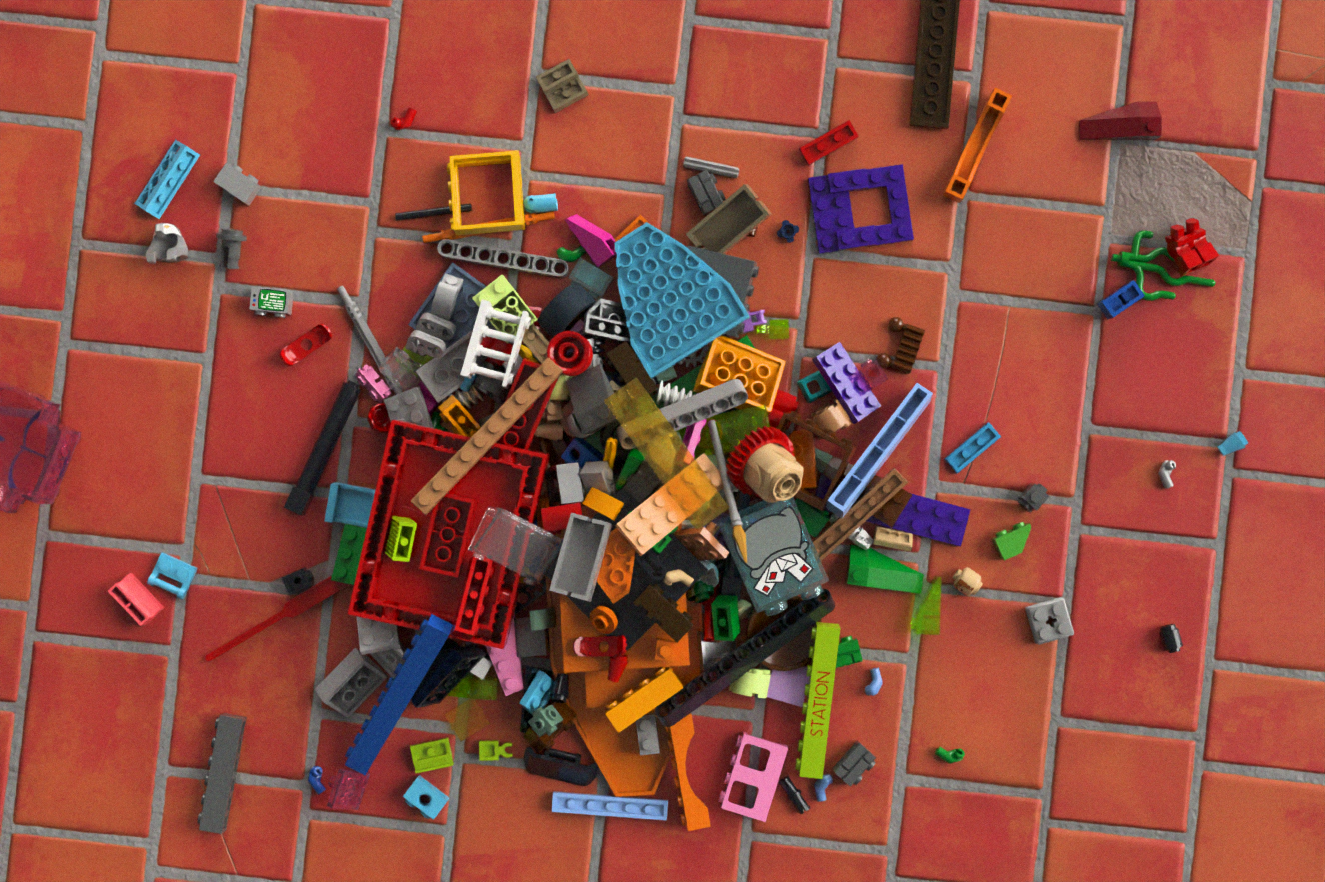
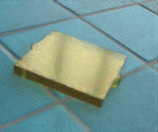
[445,697,490,742]

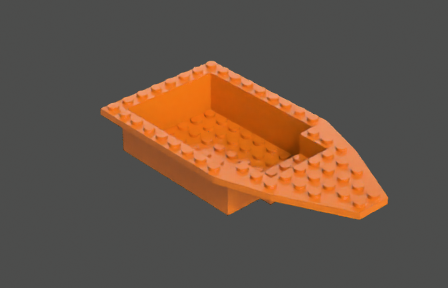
[541,490,703,797]

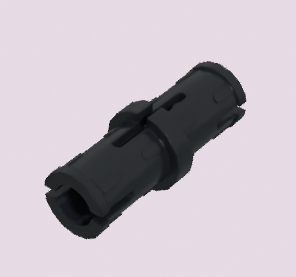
[778,775,810,814]

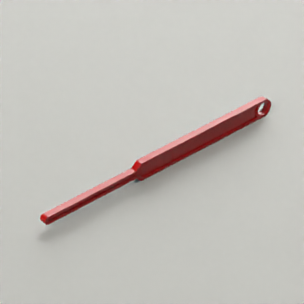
[205,575,350,661]

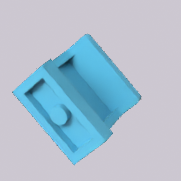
[324,482,376,529]

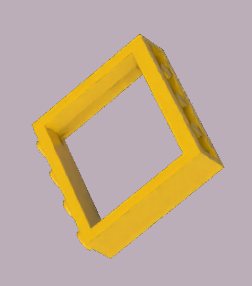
[447,151,525,236]

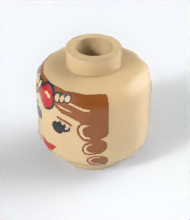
[953,567,983,596]

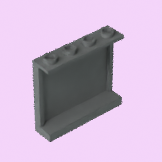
[687,246,759,338]

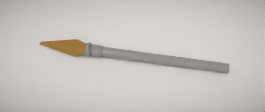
[708,420,747,563]

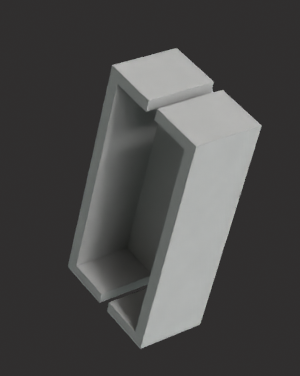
[549,513,612,602]

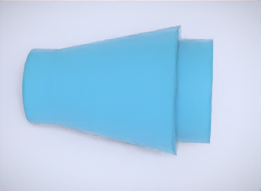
[1217,431,1248,456]

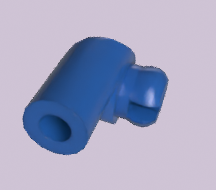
[308,766,326,795]

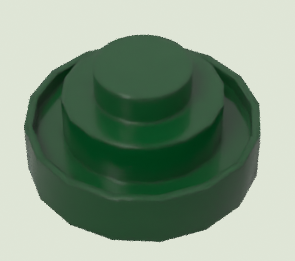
[686,580,715,604]

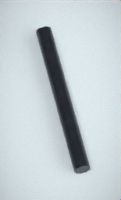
[395,203,472,221]

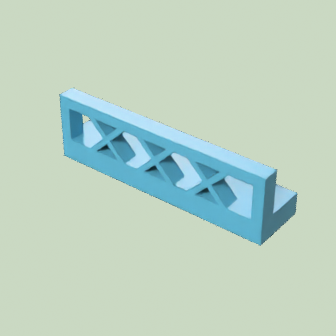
[134,139,200,219]

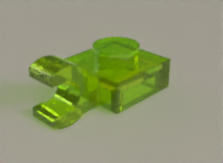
[756,319,789,339]

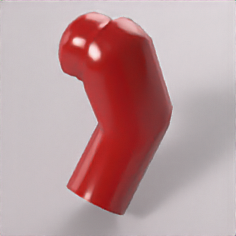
[391,108,417,130]

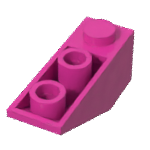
[565,214,616,267]

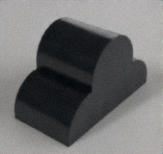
[411,639,486,708]

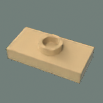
[873,526,913,552]

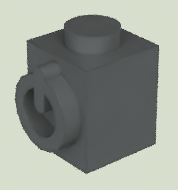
[1018,483,1049,513]

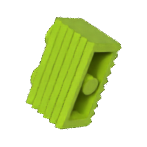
[384,516,417,562]

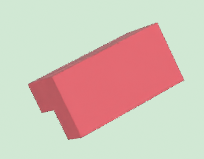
[108,573,165,626]

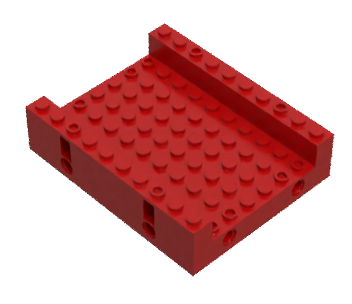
[348,420,550,649]

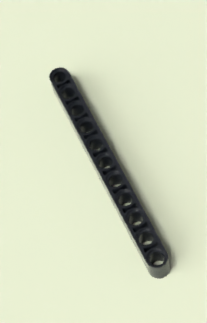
[655,588,835,727]

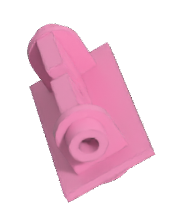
[356,365,392,403]

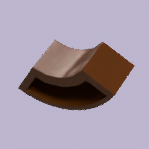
[524,702,576,753]

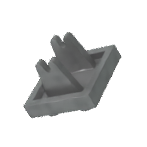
[697,631,736,671]

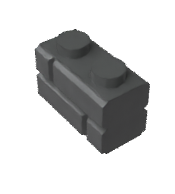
[686,170,726,216]
[832,740,876,787]

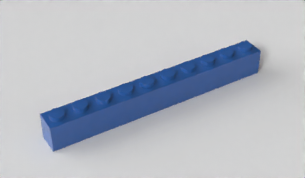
[345,614,453,775]

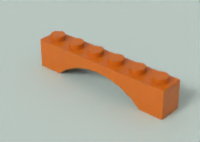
[942,88,1012,203]
[664,713,711,831]

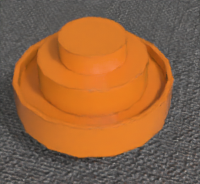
[590,606,618,634]

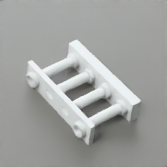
[460,299,531,389]

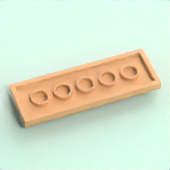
[615,453,724,556]

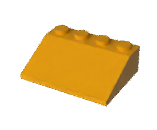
[693,335,786,419]

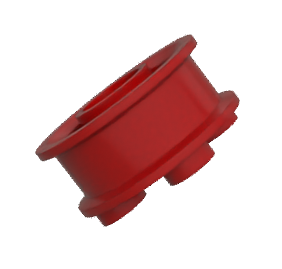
[547,331,593,376]

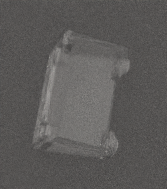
[468,507,563,586]

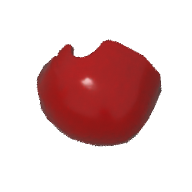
[367,403,391,432]

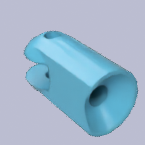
[523,193,558,213]

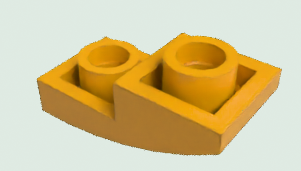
[582,487,624,521]

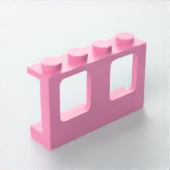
[718,731,788,822]

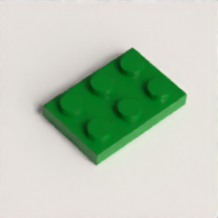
[331,524,367,585]

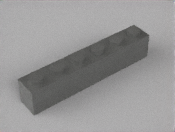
[197,713,247,834]

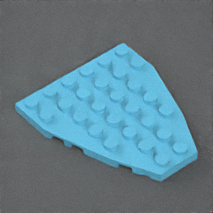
[614,222,750,379]

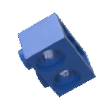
[1097,280,1145,320]
[561,437,604,469]

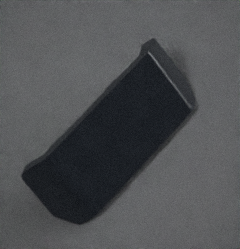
[523,747,599,786]

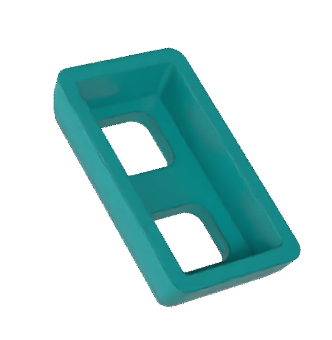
[797,370,832,404]

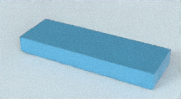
[944,422,1001,474]

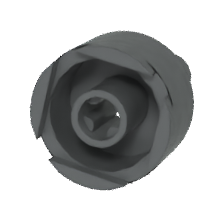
[473,362,512,405]

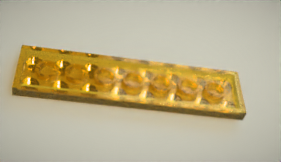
[604,377,729,531]

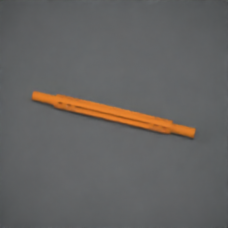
[422,211,555,243]

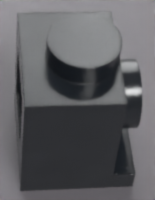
[282,567,314,595]

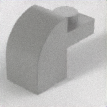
[431,273,464,321]

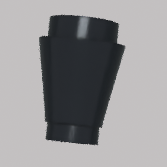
[550,673,569,703]

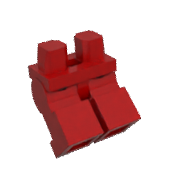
[1165,218,1219,277]

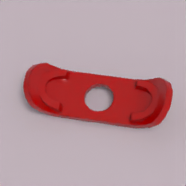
[279,323,332,366]
[573,636,627,657]

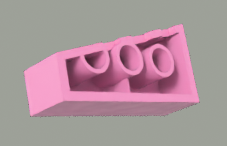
[485,614,525,696]

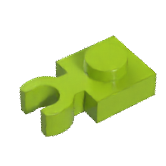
[479,740,513,761]

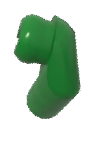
[556,245,586,262]
[431,412,448,432]
[935,746,965,764]

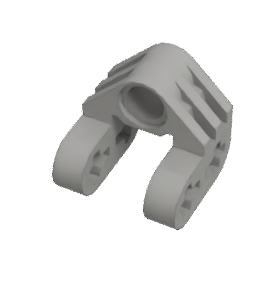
[405,313,456,358]

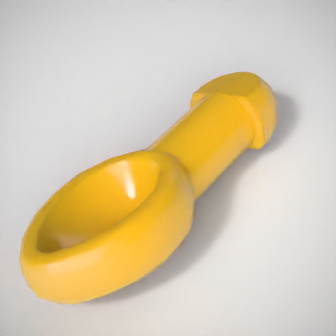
[518,344,540,364]

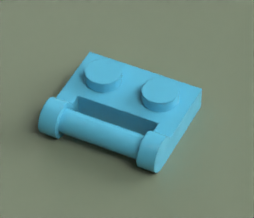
[147,552,198,600]
[519,670,555,714]

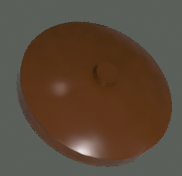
[746,593,822,671]

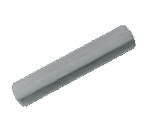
[683,157,739,178]

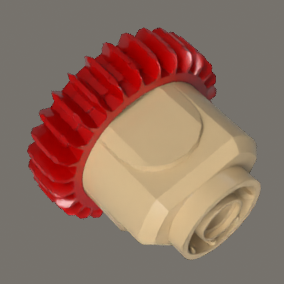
[726,426,803,503]

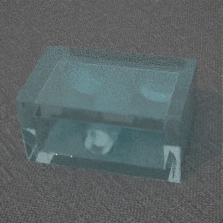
[568,258,614,299]

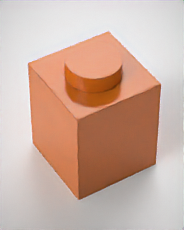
[655,638,677,662]

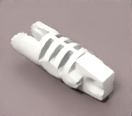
[829,514,873,550]

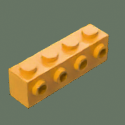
[438,395,481,437]
[605,667,683,733]

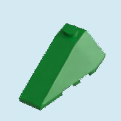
[845,545,924,594]

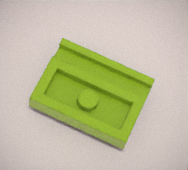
[410,737,454,774]

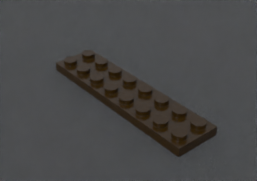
[910,0,960,129]

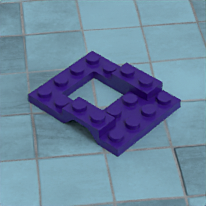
[808,164,914,254]

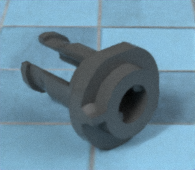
[216,228,247,269]

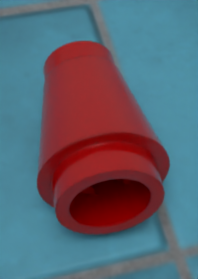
[607,654,629,683]

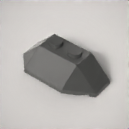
[583,298,631,345]

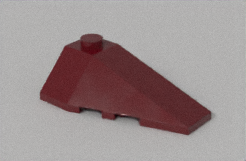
[1079,101,1162,140]

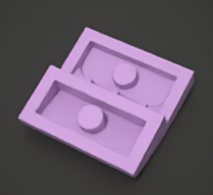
[767,665,809,707]

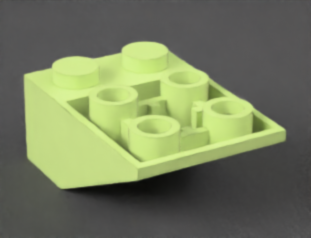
[472,274,538,343]

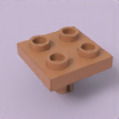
[676,522,729,561]

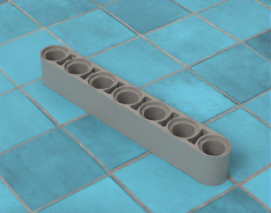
[437,239,569,278]
[616,379,748,449]

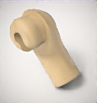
[663,569,694,587]

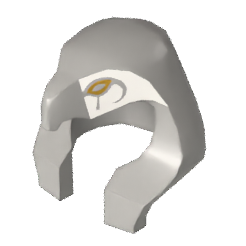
[145,223,188,264]

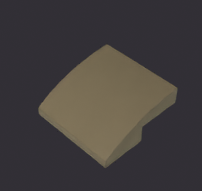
[536,59,589,113]

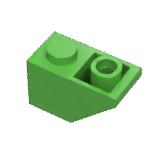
[992,521,1032,561]

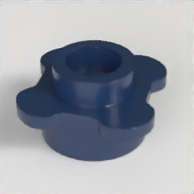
[777,220,799,243]

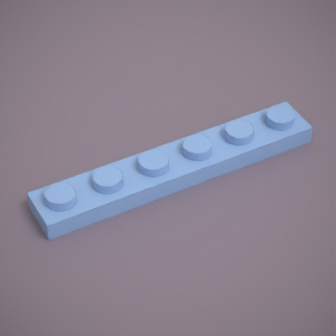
[552,791,668,820]

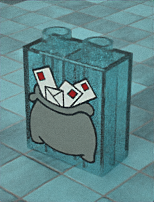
[716,497,829,616]

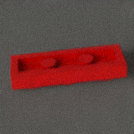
[799,120,859,166]

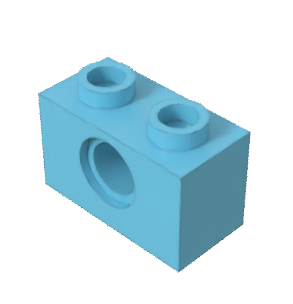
[403,775,449,820]

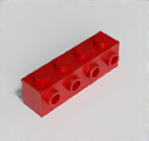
[450,554,494,640]

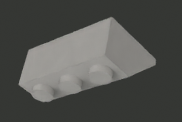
[315,648,388,718]

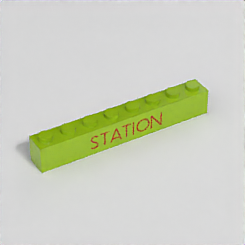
[795,622,840,779]

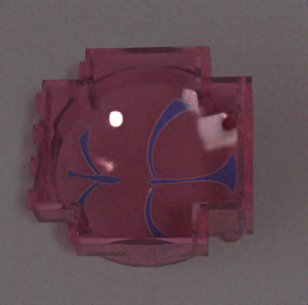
[0,380,82,513]

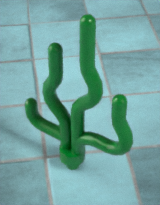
[1111,230,1216,301]

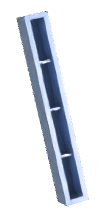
[826,383,933,519]

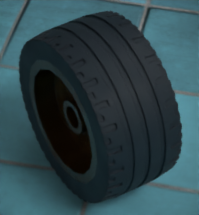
[537,283,596,338]

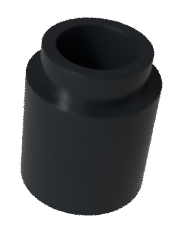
[1159,624,1183,653]

